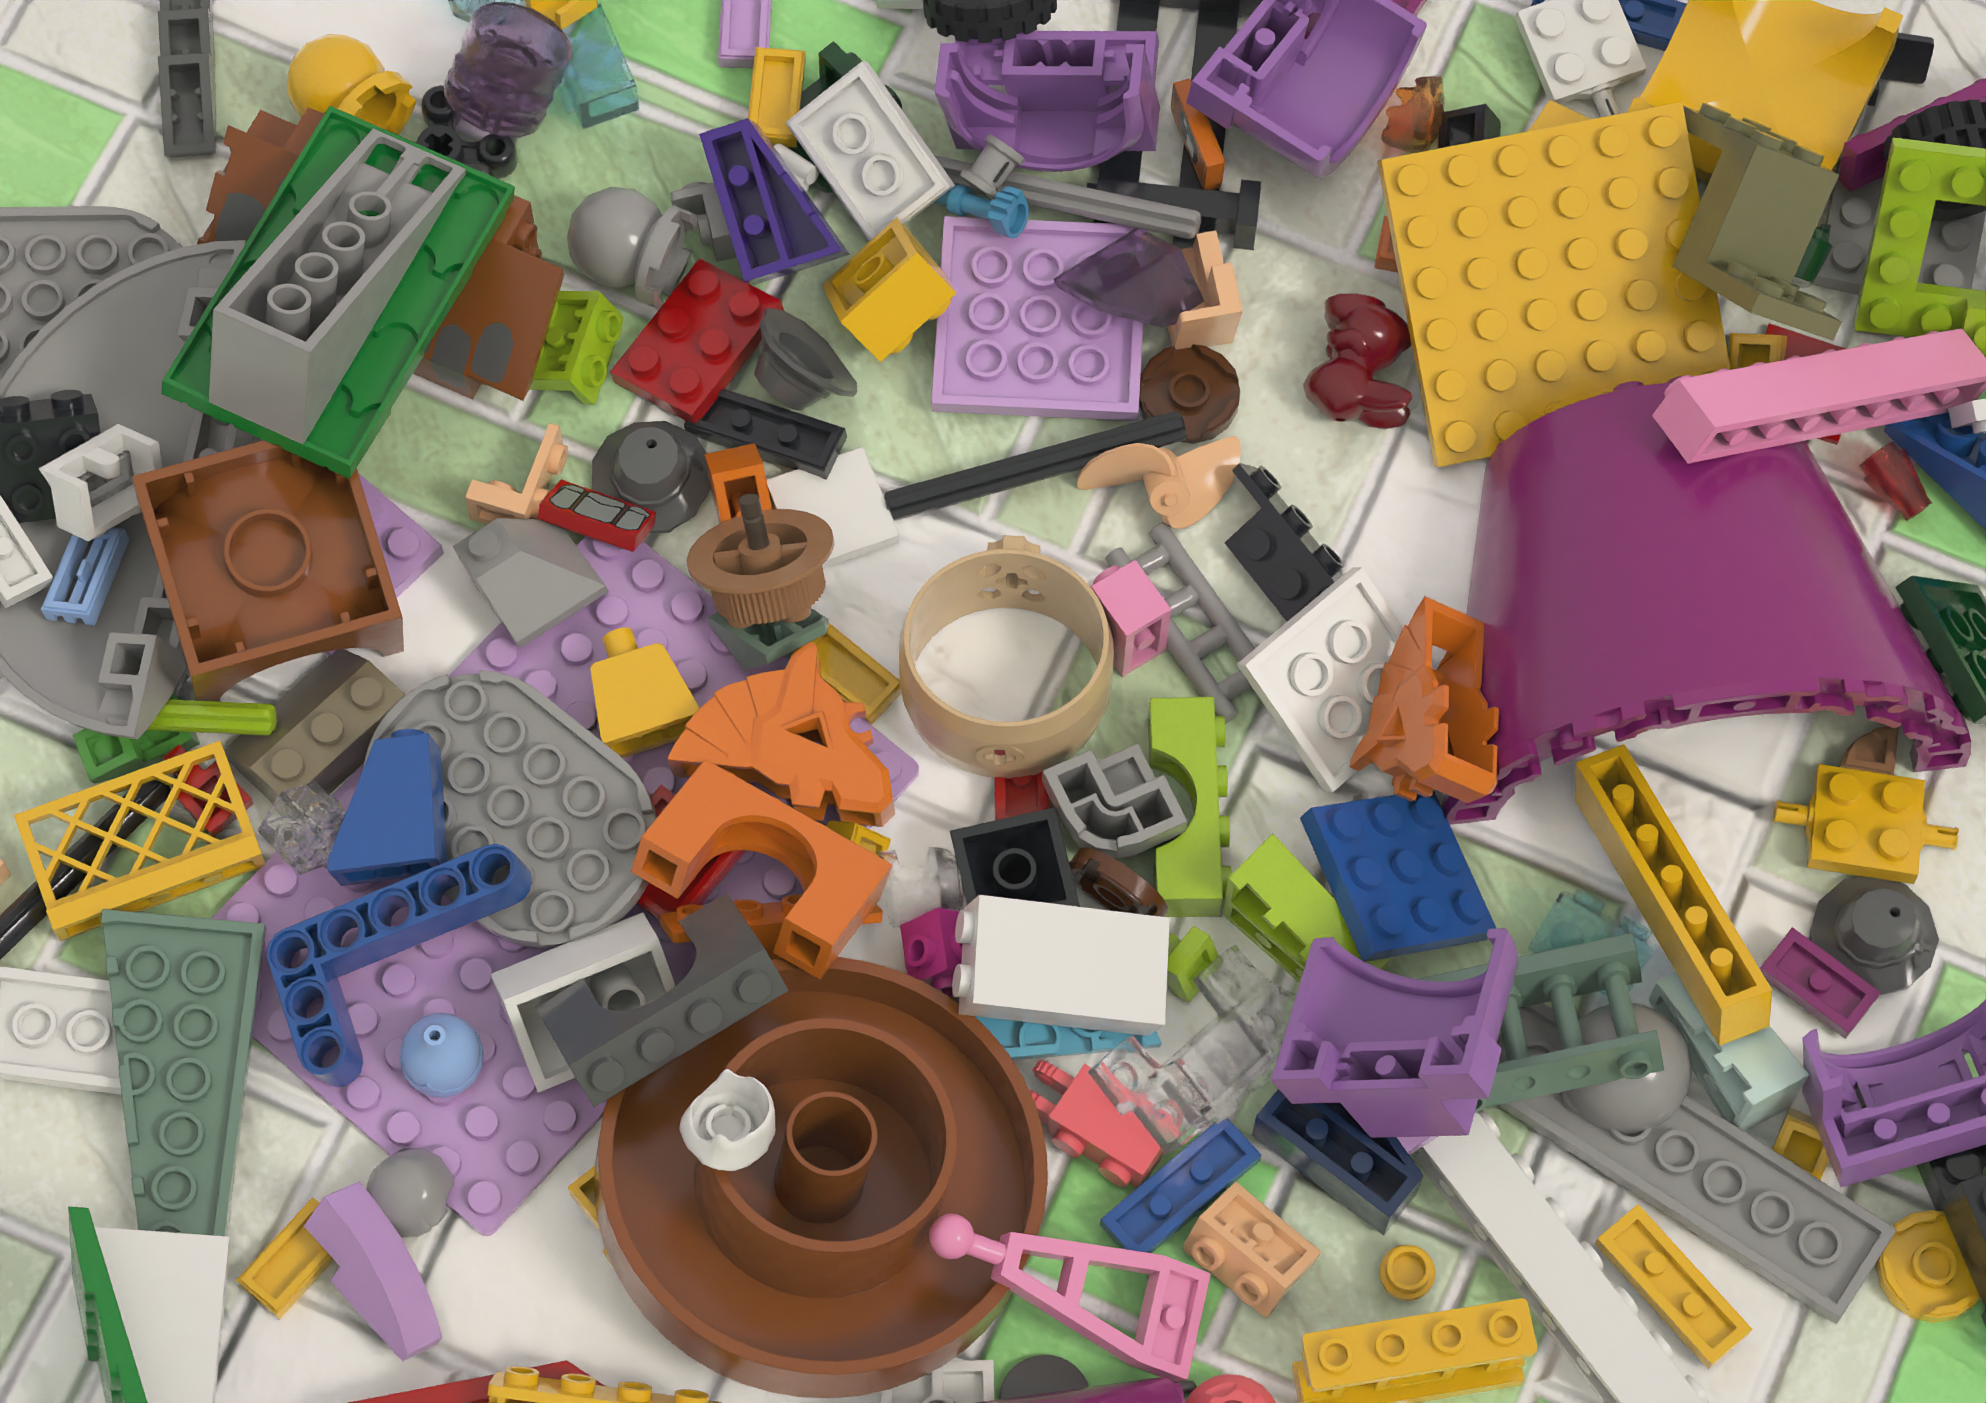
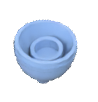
[399,1013,484,1098]

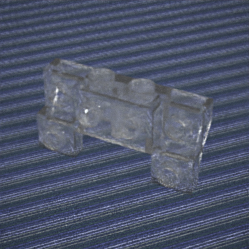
[1088,944,1297,1154]

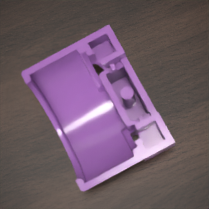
[1186,0,1427,179]
[1271,928,1518,1138]

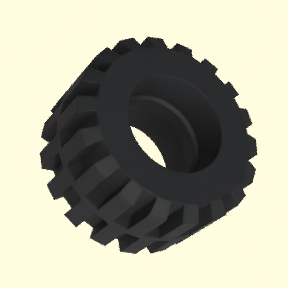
[1883,99,1986,222]

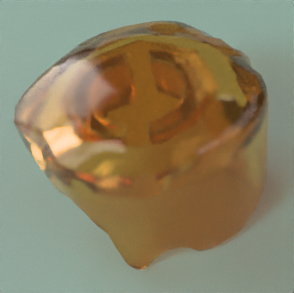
[1381,75,1445,154]

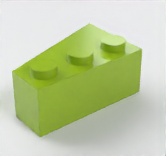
[1222,833,1390,983]

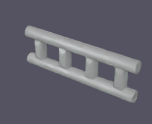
[1105,522,1255,724]

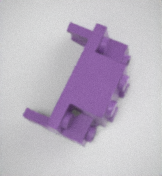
[935,31,1160,172]

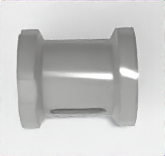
[959,133,1025,200]

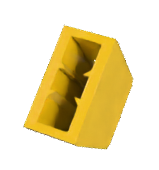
[590,627,699,758]

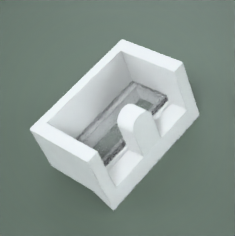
[39,424,162,541]

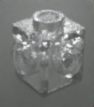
[257,781,346,875]

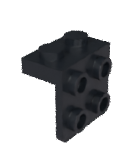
[0,390,106,523]

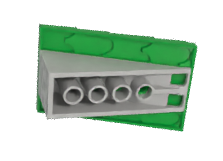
[161,106,515,479]

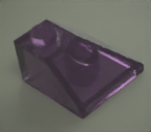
[1053,228,1204,328]

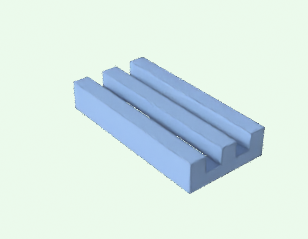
[41,527,130,626]

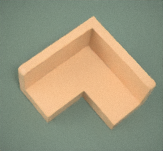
[1153,231,1243,350]

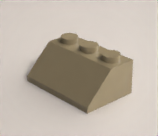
[224,649,405,825]

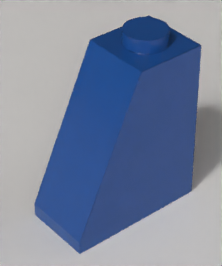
[327,729,447,886]

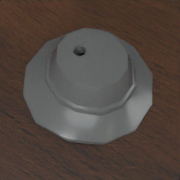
[754,308,858,411]
[592,421,711,533]
[1809,876,1939,995]

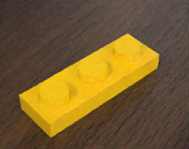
[1595,1204,1753,1370]

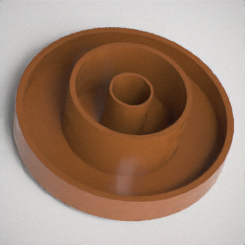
[594,957,1048,1398]

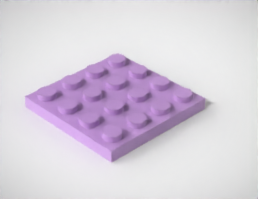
[931,216,1148,421]

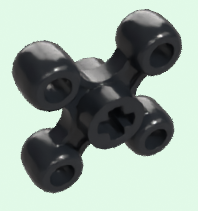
[416,85,518,179]

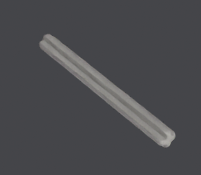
[934,155,1201,239]

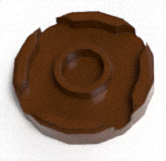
[1139,344,1240,444]
[1069,847,1168,917]

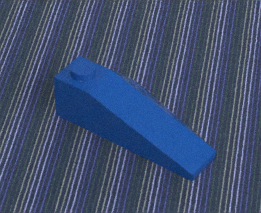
[1884,413,1986,530]

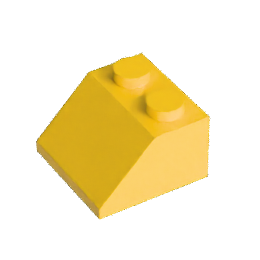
[822,217,957,363]

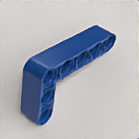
[267,844,532,1088]

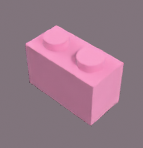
[1091,560,1171,677]

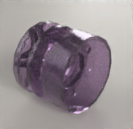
[443,2,572,138]

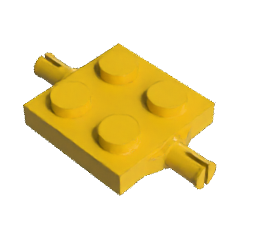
[1773,764,1959,884]

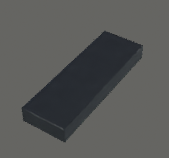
[684,389,847,480]

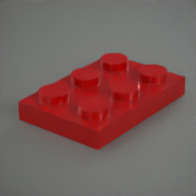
[610,258,784,424]

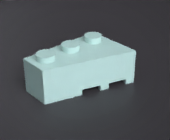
[1648,972,1809,1132]

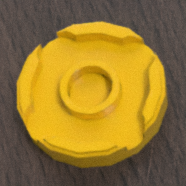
[1875,1210,1980,1323]

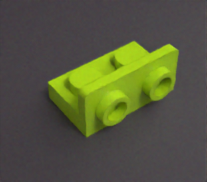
[530,291,623,405]

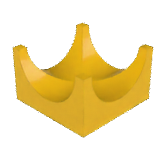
[1627,0,1904,183]

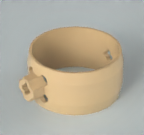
[899,535,1114,778]

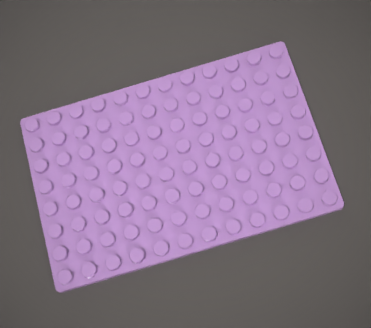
[211,536,919,1236]

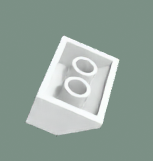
[490,912,676,1093]

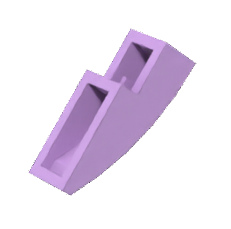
[304,1181,442,1362]

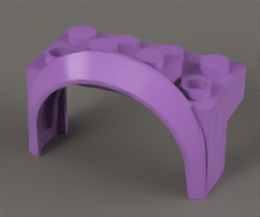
[1802,999,1986,1188]

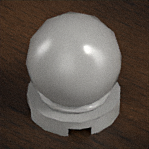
[567,187,698,309]

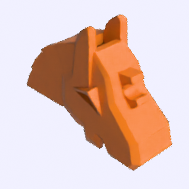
[1349,596,1499,803]
[667,643,895,827]

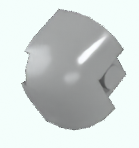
[1042,743,1188,859]

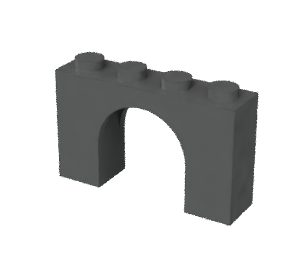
[535,893,789,1107]

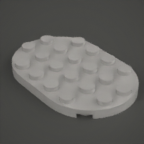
[0,206,183,380]
[363,670,657,948]

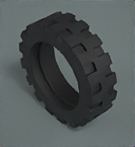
[923,0,1057,43]

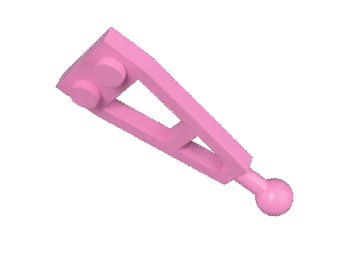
[929,1213,1211,1382]

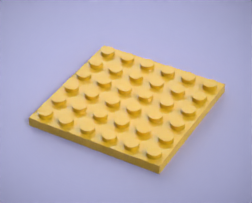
[1377,102,1731,467]

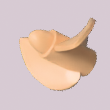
[1077,436,1241,529]

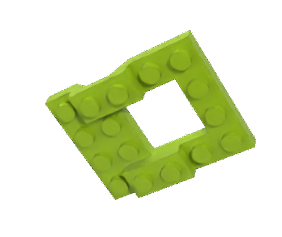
[1853,138,1986,356]

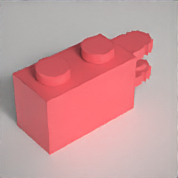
[1029,1060,1178,1189]

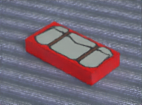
[538,479,656,552]

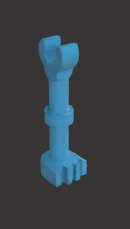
[933,184,1029,239]

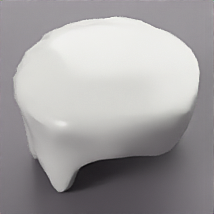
[679,1069,776,1171]

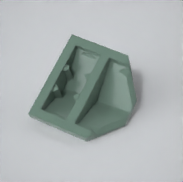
[708,608,829,671]

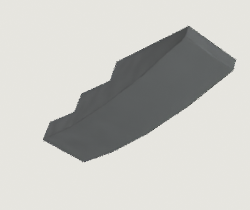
[157,0,216,157]

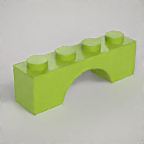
[1148,697,1232,917]

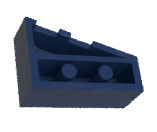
[1252,1089,1423,1236]

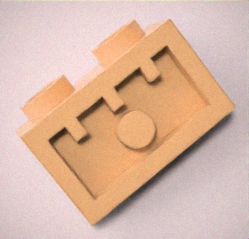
[1182,1181,1321,1317]

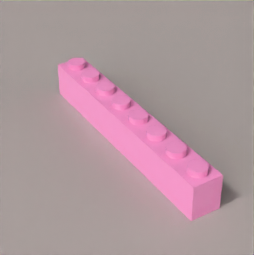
[1652,328,1986,463]

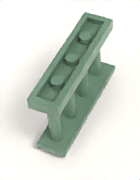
[1417,933,1664,1113]

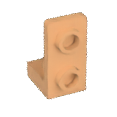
[465,423,568,524]

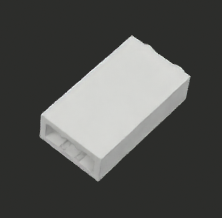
[952,895,1170,1036]

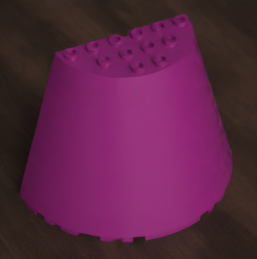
[1441,376,1971,825]

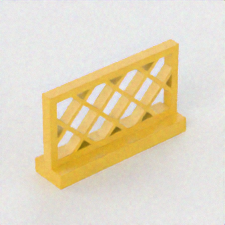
[14,741,266,941]

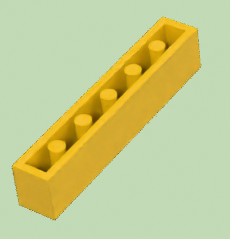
[1575,744,1772,1046]

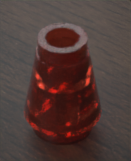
[1859,441,1932,521]

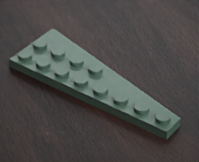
[101,909,267,1236]

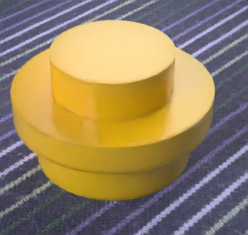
[1379,1245,1436,1301]

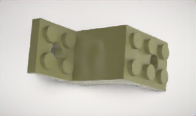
[1672,103,1842,341]

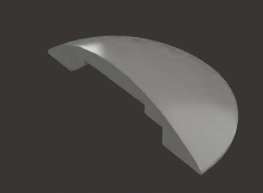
[0,240,252,740]

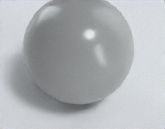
[1561,1003,1692,1134]

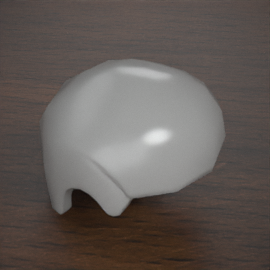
[366,1147,454,1238]

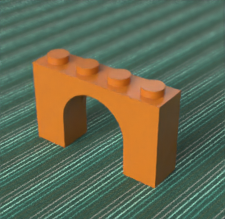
[631,759,893,979]

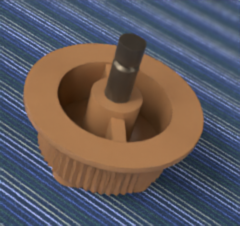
[687,493,834,628]

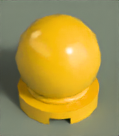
[287,34,416,135]

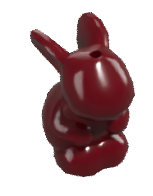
[1303,293,1412,430]

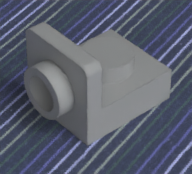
[670,182,736,262]

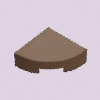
[1839,727,1899,775]

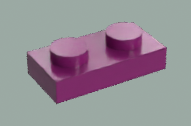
[1760,927,1881,1039]

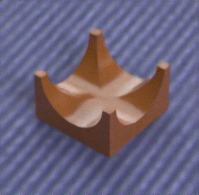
[132,440,404,702]

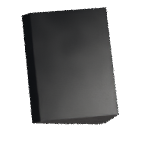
[950,807,1080,907]

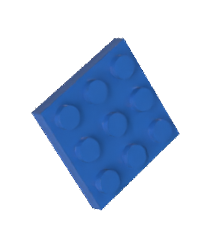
[1300,791,1497,962]

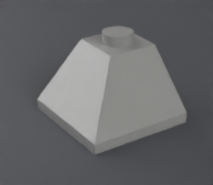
[452,518,609,648]

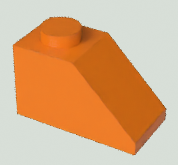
[704,443,772,524]

